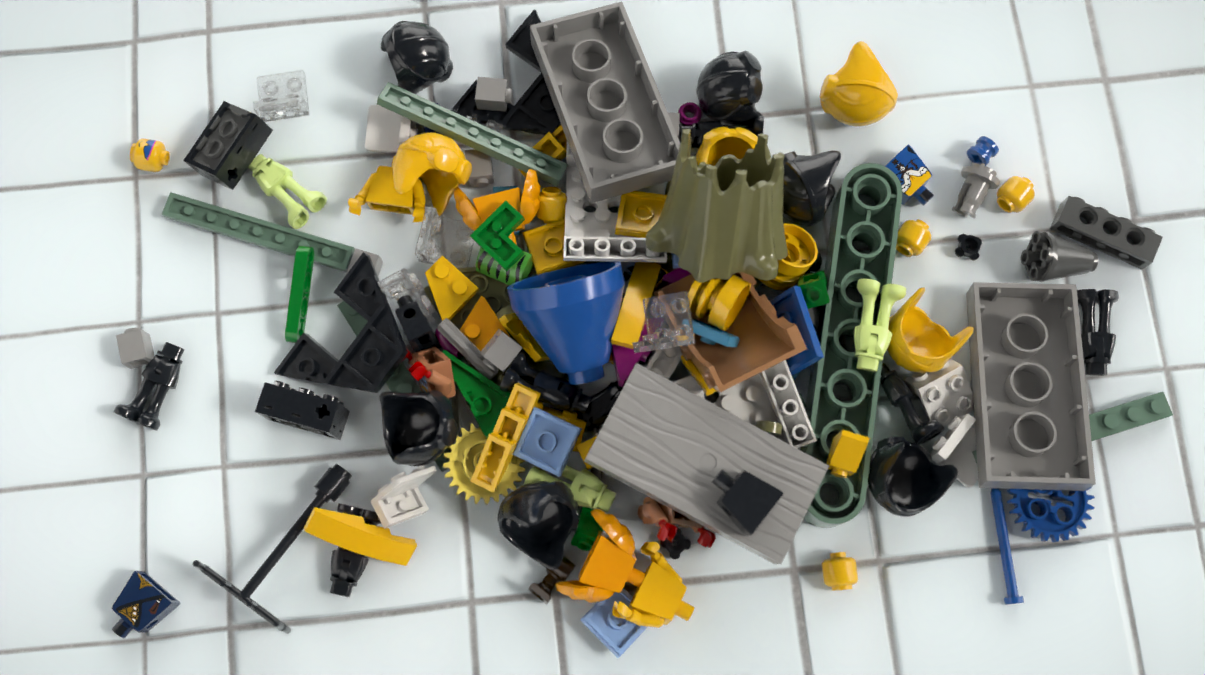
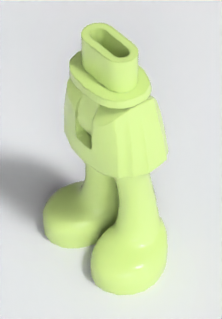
[248,154,327,229]
[854,279,906,372]
[524,465,617,512]

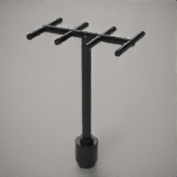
[193,464,352,633]

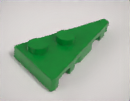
[442,350,510,439]

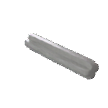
[437,318,498,380]

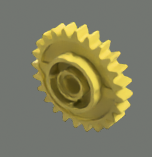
[443,423,525,505]

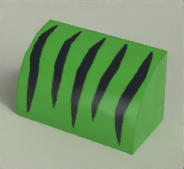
[476,248,534,286]

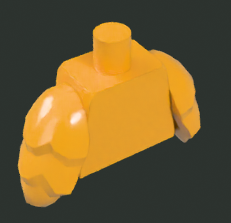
[453,169,541,245]
[556,508,645,603]

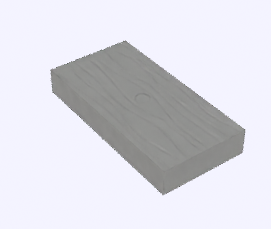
[530,1,680,203]
[966,282,1096,491]
[584,363,829,564]

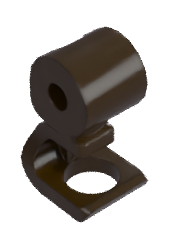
[528,555,576,605]

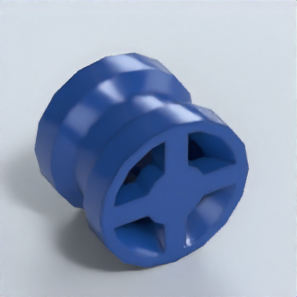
[967,136,999,166]

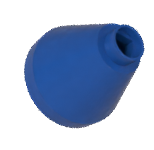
[507,261,625,384]

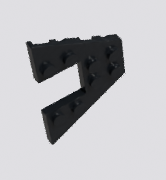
[451,9,561,135]
[274,252,408,394]

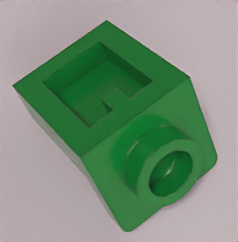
[798,270,830,309]
[570,507,603,551]

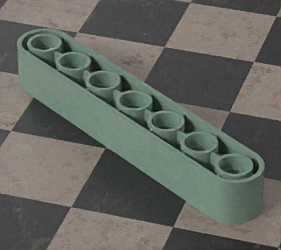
[800,163,903,528]

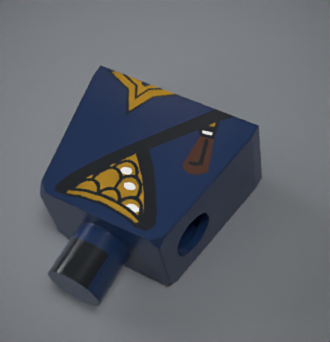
[112,571,180,638]

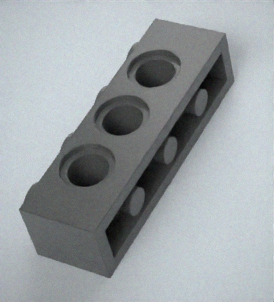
[1050,196,1163,270]

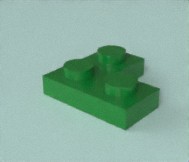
[470,200,525,272]

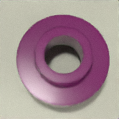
[678,102,702,126]

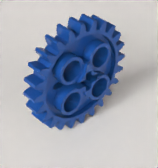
[1006,487,1095,543]

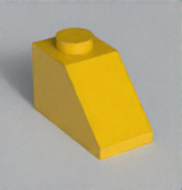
[826,430,869,478]

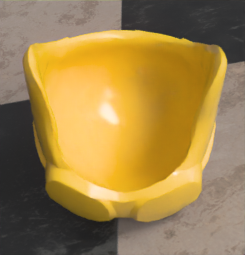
[820,41,898,127]
[696,127,758,166]
[393,132,472,216]
[887,287,974,373]

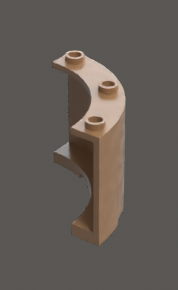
[653,272,807,392]

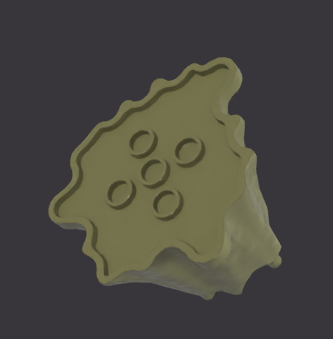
[645,129,788,283]

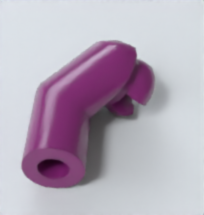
[435,328,463,359]

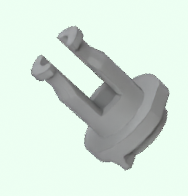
[952,163,1000,218]

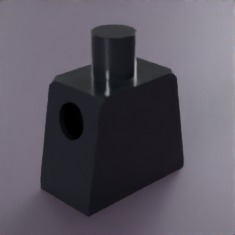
[395,295,442,352]
[712,469,784,536]

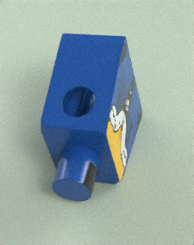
[885,144,934,206]

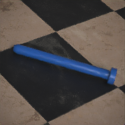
[990,488,1024,605]

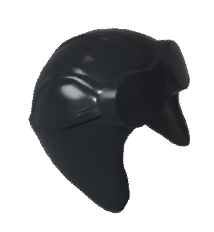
[381,21,453,94]
[696,51,763,126]
[783,150,841,226]
[379,390,458,466]
[868,436,958,517]
[497,481,579,570]

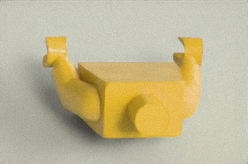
[348,155,426,223]
[612,541,695,628]

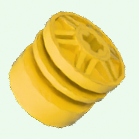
[759,223,818,291]
[684,275,751,332]

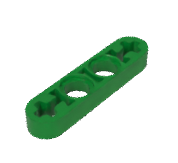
[285,246,314,343]

